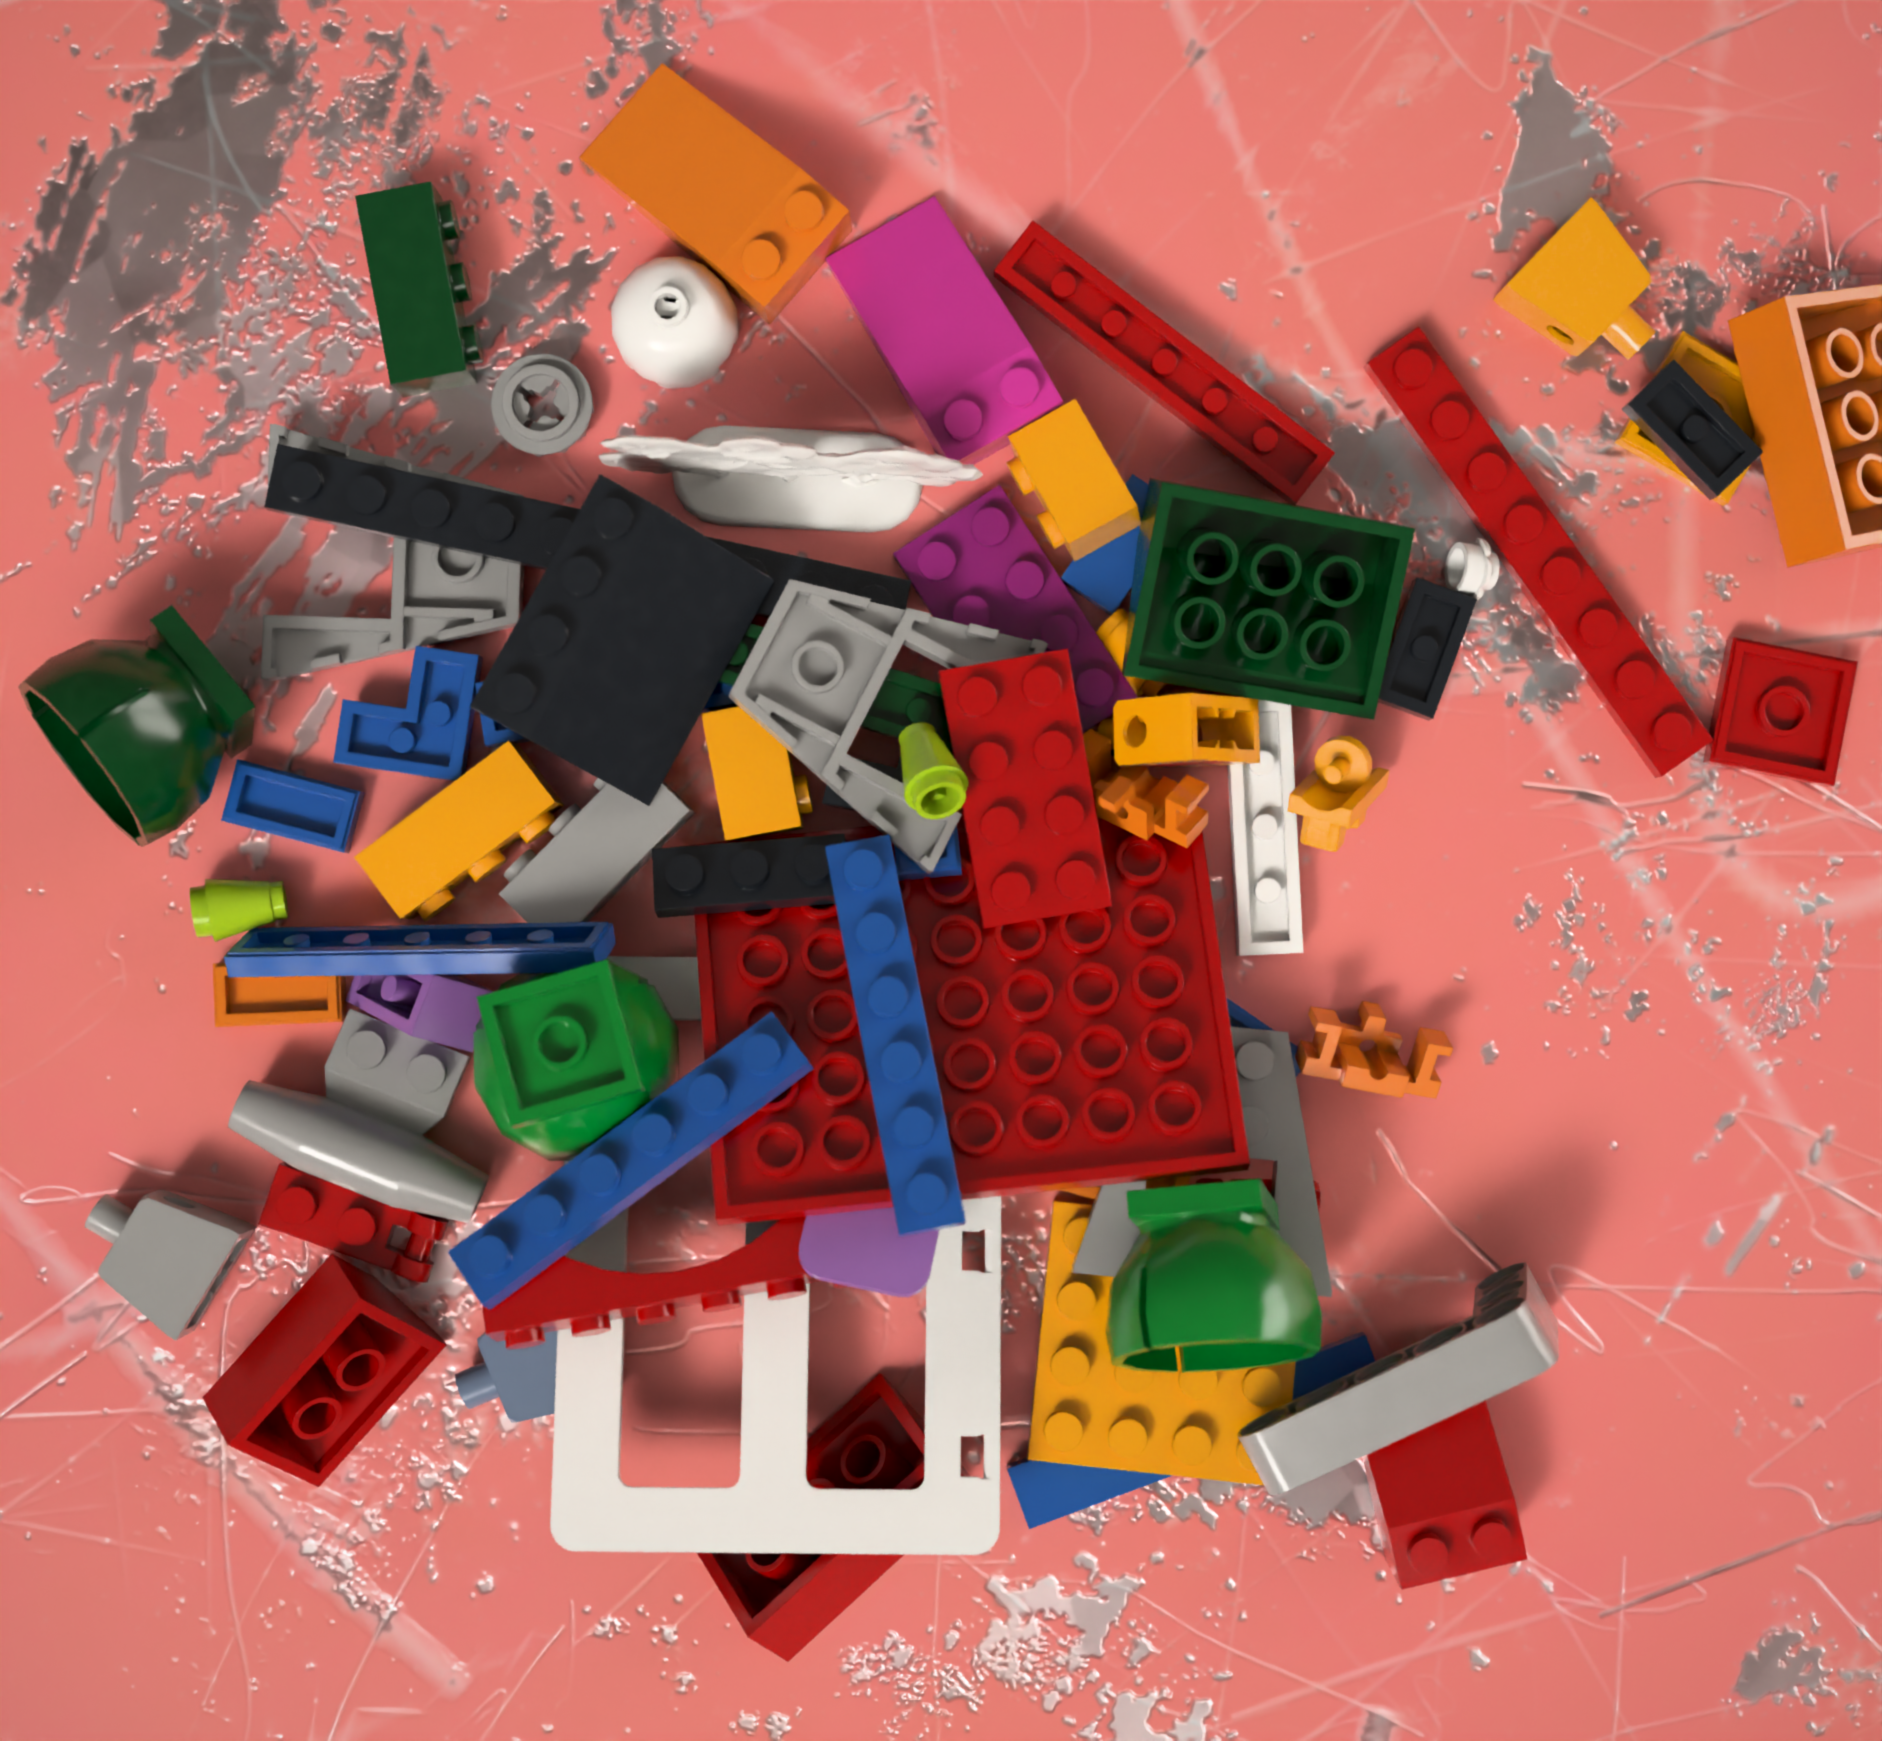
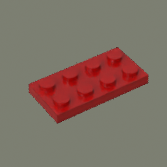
[938,648,1113,929]

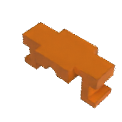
[1083,729,1209,848]
[1295,1001,1453,1099]

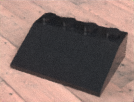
[470,474,775,806]

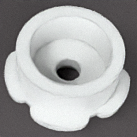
[1445,538,1500,600]

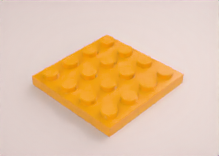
[1027,1201,1296,1485]

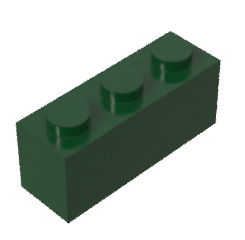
[355,181,484,397]

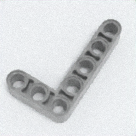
[1237,1263,1559,1495]

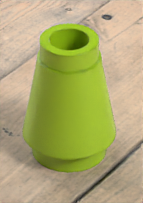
[899,722,968,819]
[190,879,288,942]

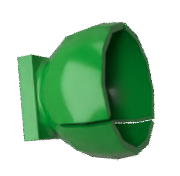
[473,958,679,1161]
[1106,1179,1322,1373]

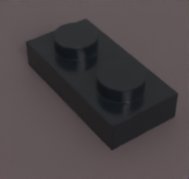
[1622,360,1763,500]
[1378,577,1477,721]

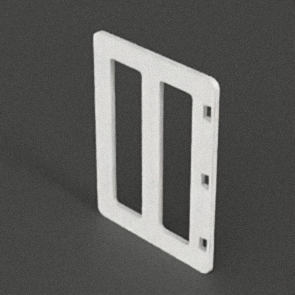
[550,956,1001,1555]

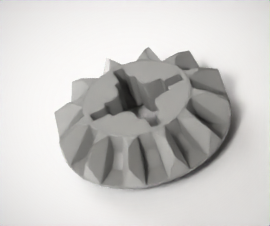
[491,354,594,457]

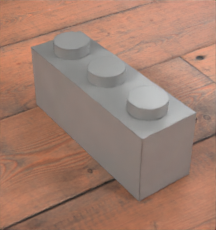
[499,778,695,923]

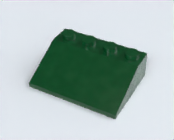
[1122,478,1415,720]

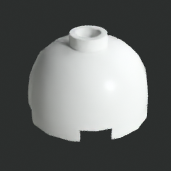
[611,256,738,388]

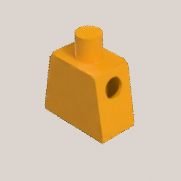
[1493,197,1656,360]

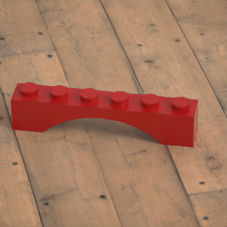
[482,1217,849,1349]

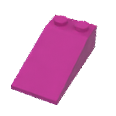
[825,196,1063,465]

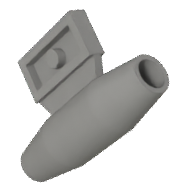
[228,1009,489,1223]

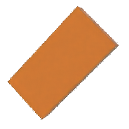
[213,963,347,1027]

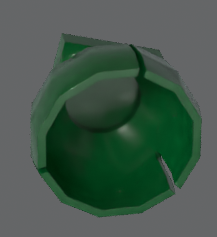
[18,605,255,847]

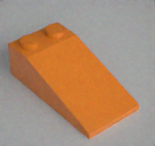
[579,63,852,325]

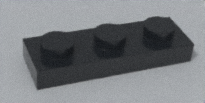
[652,833,846,918]

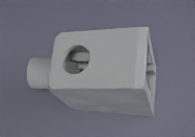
[85,1189,257,1341]

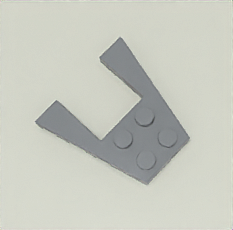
[261,424,525,681]
[729,579,1048,874]
[1071,1027,1332,1297]

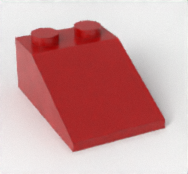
[1362,1400,1528,1590]

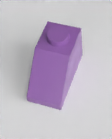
[345,974,493,1053]

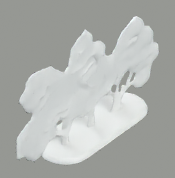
[598,425,983,533]

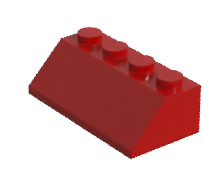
[697,1373,970,1662]

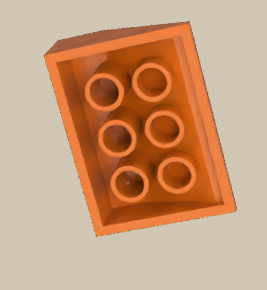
[1728,284,1882,568]

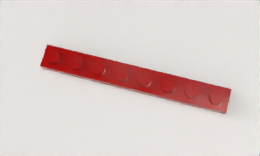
[1363,327,1714,778]

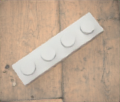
[1227,699,1303,956]

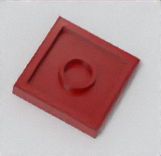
[1703,637,1858,787]

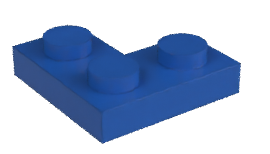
[333,646,483,781]

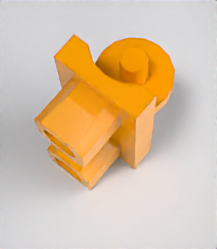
[1287,735,1390,852]

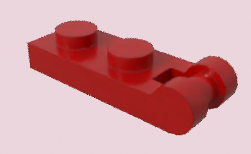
[258,1162,449,1283]

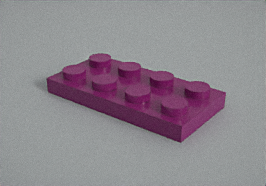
[893,484,1138,733]

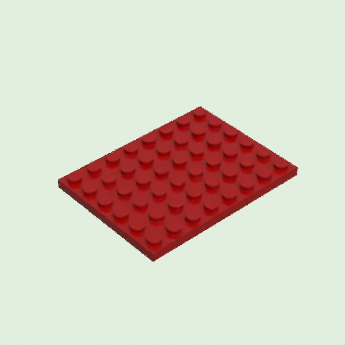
[689,804,1250,1226]

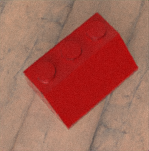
[202,1254,446,1487]

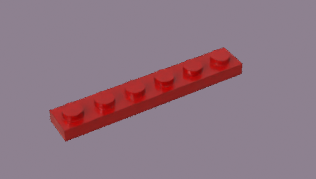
[993,220,1335,505]

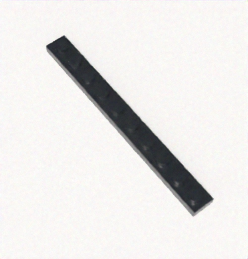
[264,444,911,618]

